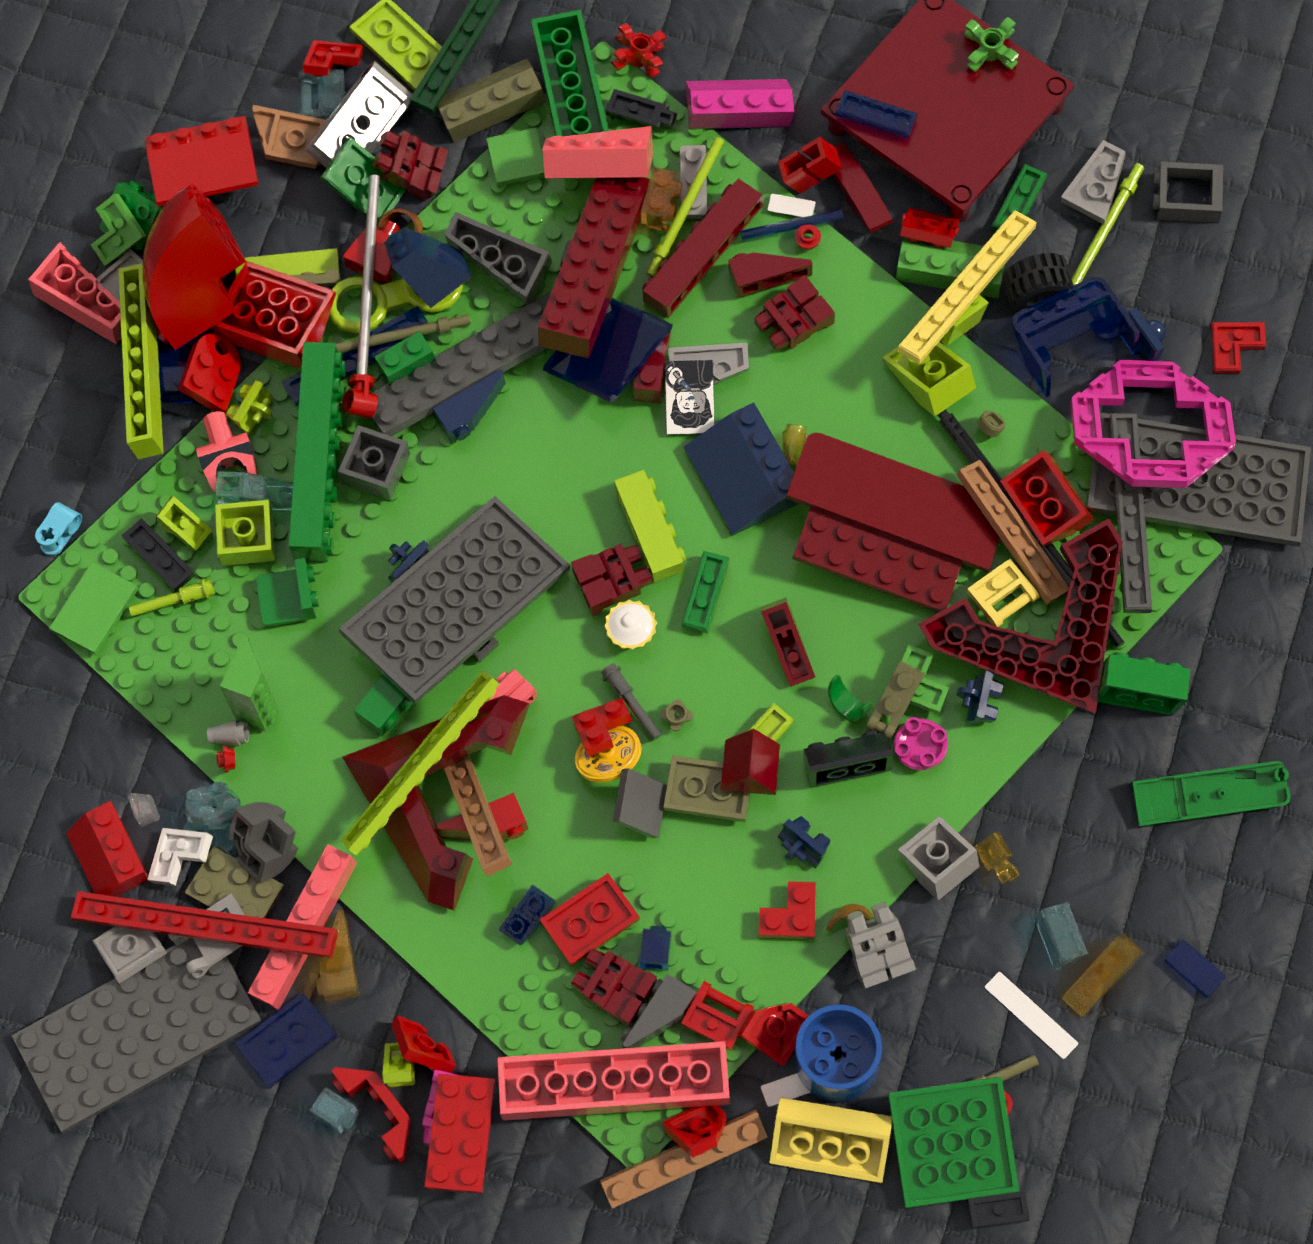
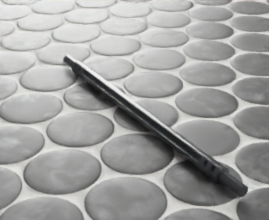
[937,409,1125,649]

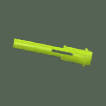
[129,578,215,617]

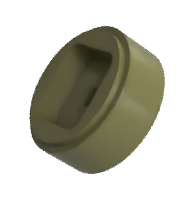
[977,411,1005,437]

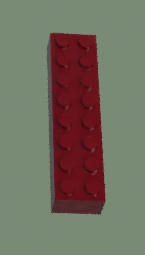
[538,177,650,359]

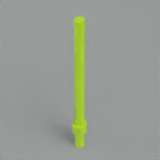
[646,137,725,278]
[1071,163,1144,295]

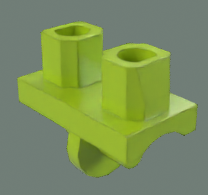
[226,380,273,435]

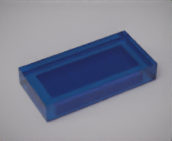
[1164,939,1226,998]

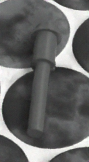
[601,663,661,741]

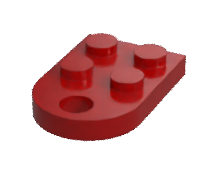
[178,334,241,413]

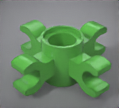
[964,17,1019,72]

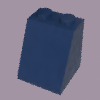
[384,227,472,308]

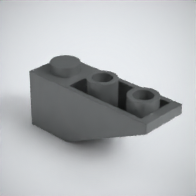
[621,974,696,1049]

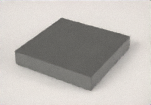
[613,768,667,839]

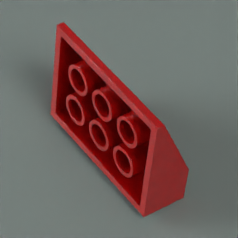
[145,116,259,207]
[211,261,336,369]

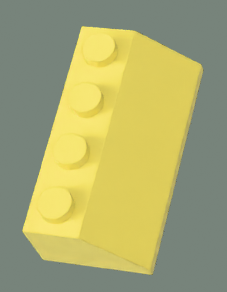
[770,1097,892,1183]

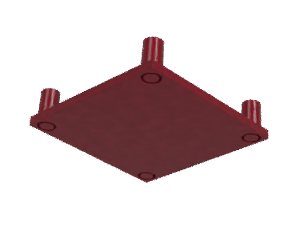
[821,0,1074,222]

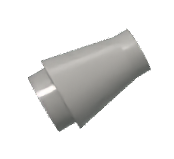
[207,719,250,746]

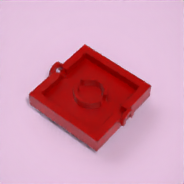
[900,207,960,248]

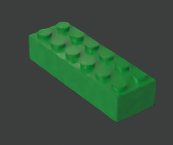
[531,10,609,137]

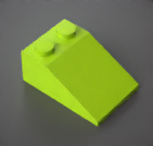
[882,342,976,416]

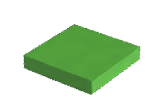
[486,128,545,187]

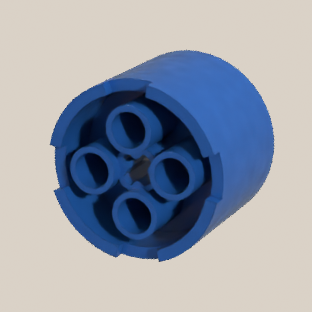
[795,1004,882,1103]

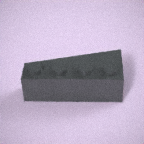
[444,212,552,305]

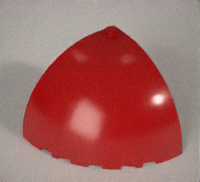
[142,183,246,350]

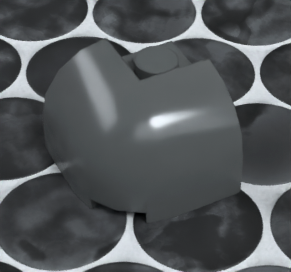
[229,802,298,883]

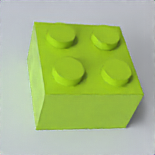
[215,500,276,566]

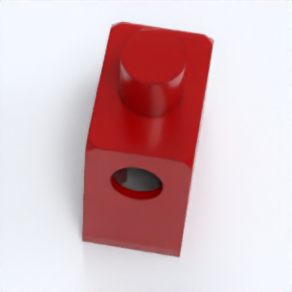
[343,221,400,284]

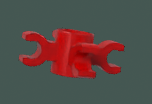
[611,23,667,77]

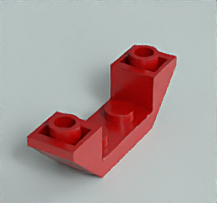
[331,1067,412,1164]

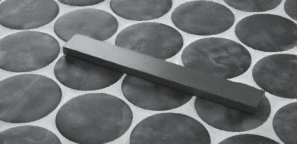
[1109,414,1152,613]

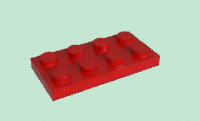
[425,1074,496,1194]

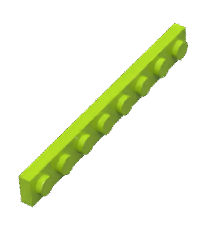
[340,670,500,856]

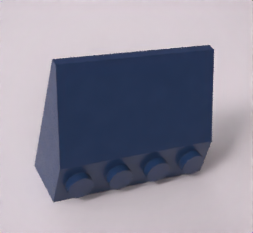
[684,402,799,536]

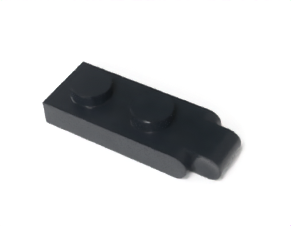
[605,89,677,131]

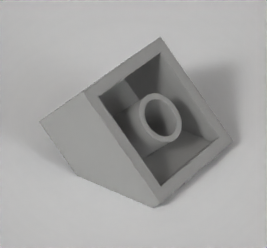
[898,816,979,900]

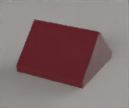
[721,728,780,795]

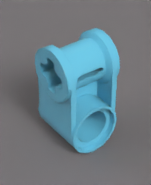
[35,502,82,556]

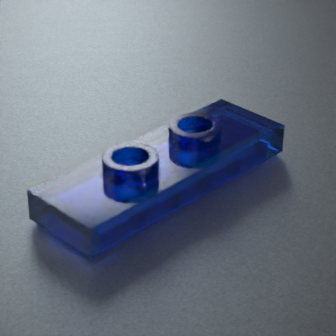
[836,90,918,139]

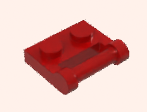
[681,981,754,1051]

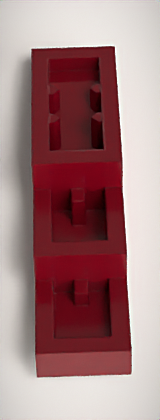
[833,142,893,233]

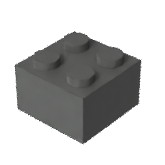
[338,425,410,500]

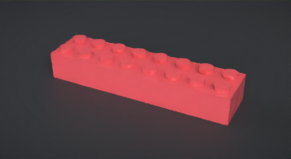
[498,1041,730,1121]

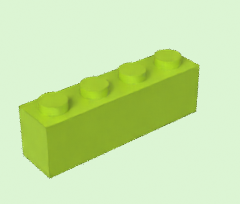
[614,470,686,583]

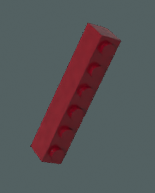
[642,178,763,318]

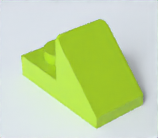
[155,496,212,550]
[383,1043,415,1087]

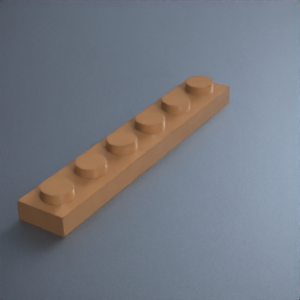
[956,460,1069,605]
[444,755,512,877]
[600,1110,768,1208]

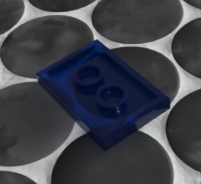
[236,992,337,1088]

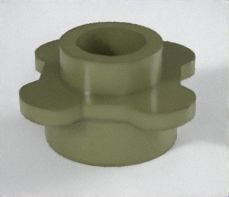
[660,700,693,731]

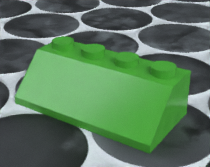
[896,237,1005,298]
[220,637,278,731]

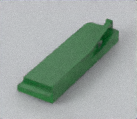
[1131,761,1291,826]

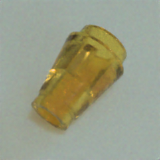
[782,424,808,465]

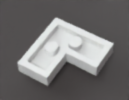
[147,828,213,886]

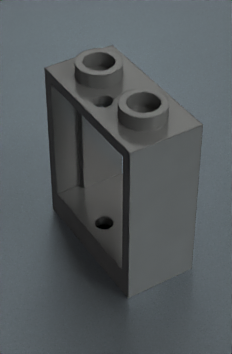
[1152,161,1223,223]

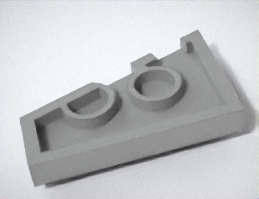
[1061,140,1125,225]
[668,342,749,385]

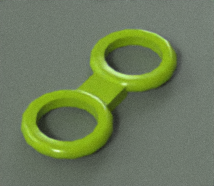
[329,276,463,334]

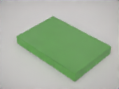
[49,562,139,655]

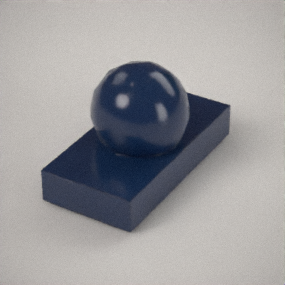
[1122,308,1166,361]

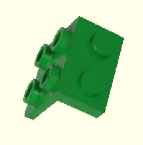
[100,180,165,250]
[256,558,319,627]

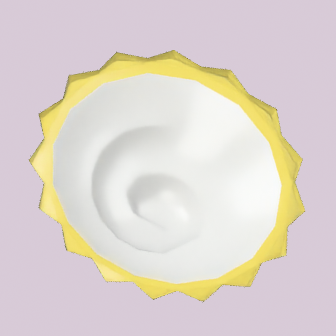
[604,600,657,650]

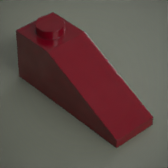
[728,252,813,298]
[633,328,671,404]
[761,598,816,687]

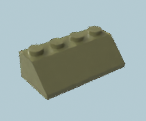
[438,59,547,143]

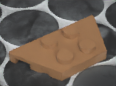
[252,105,327,169]

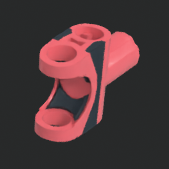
[196,411,258,493]

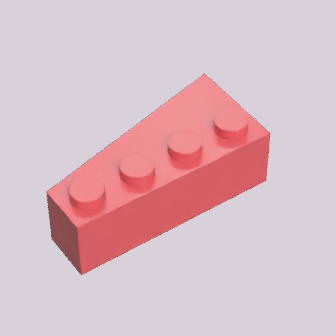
[543,126,653,178]
[28,242,122,344]

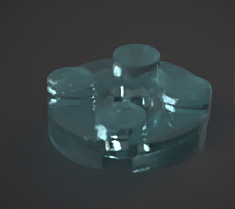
[185,782,240,829]

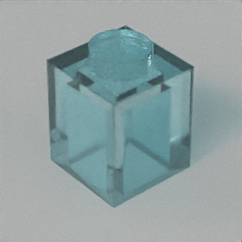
[310,1087,357,1134]

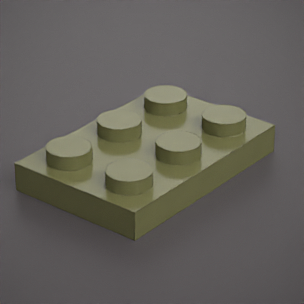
[663,755,750,822]
[185,846,285,918]

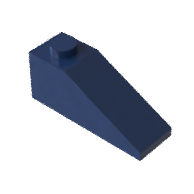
[433,369,506,443]

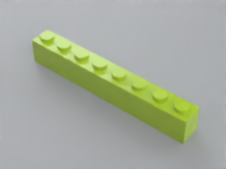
[118,263,164,459]

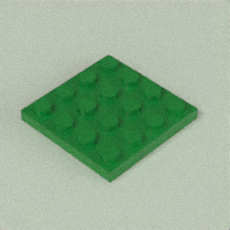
[888,1077,1019,1208]

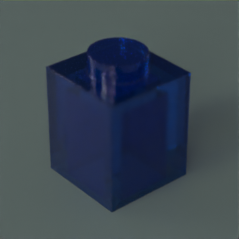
[640,926,672,971]

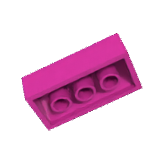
[685,79,794,129]

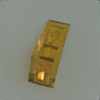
[316,910,360,1003]
[1062,934,1145,1017]

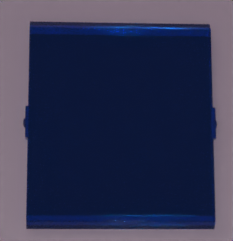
[543,297,673,402]

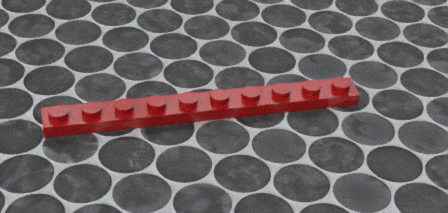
[71,891,338,959]

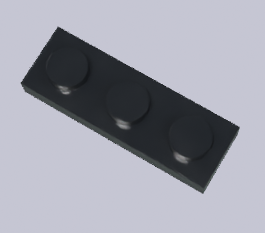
[122,518,195,593]

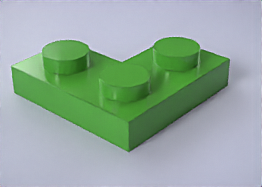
[91,194,147,266]
[902,644,949,715]

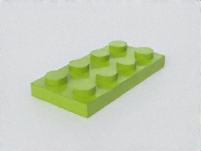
[349,0,442,91]

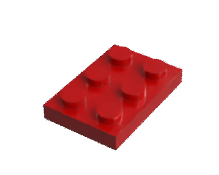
[539,873,640,967]

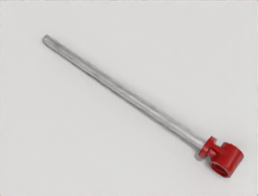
[342,175,380,419]

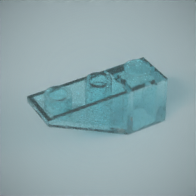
[215,471,293,510]

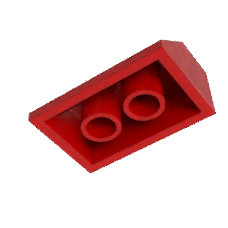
[1000,450,1095,546]
[66,801,148,897]

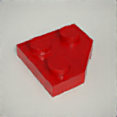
[737,1002,809,1066]
[391,1015,456,1073]
[662,1105,727,1158]

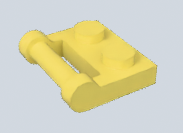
[967,559,1040,627]

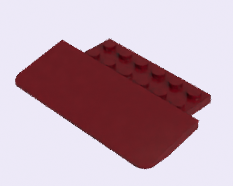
[785,433,999,613]

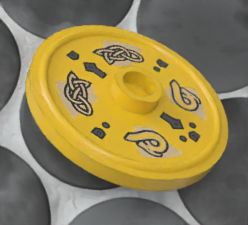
[575,726,642,783]

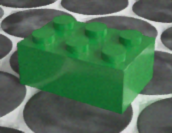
[1097,652,1191,716]

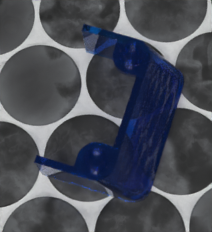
[1012,277,1140,397]

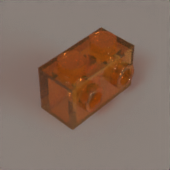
[641,167,682,231]

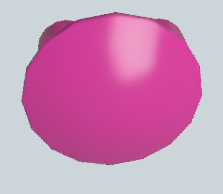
[893,717,948,770]

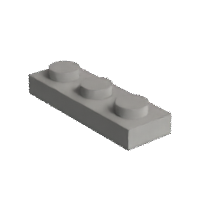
[680,145,707,219]

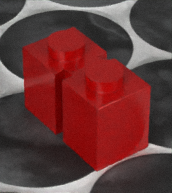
[778,137,842,194]

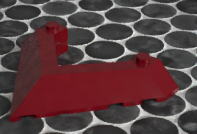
[918,518,1123,714]
[342,695,530,911]

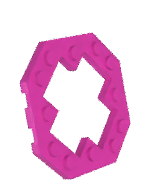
[1070,360,1236,488]

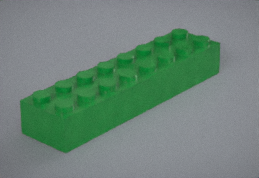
[289,342,346,562]

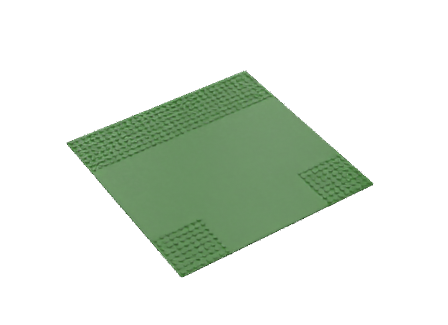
[19,41,1222,1168]

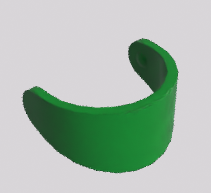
[828,675,872,722]

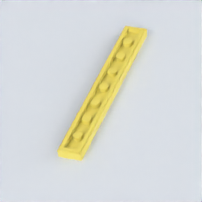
[897,210,1037,365]

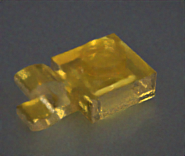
[975,832,1020,883]

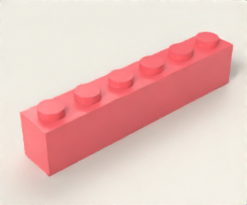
[248,844,357,1010]

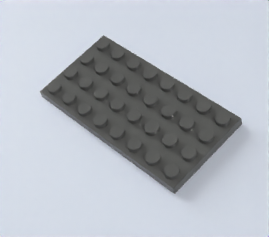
[1087,412,1311,547]
[339,496,570,704]
[11,938,262,1134]

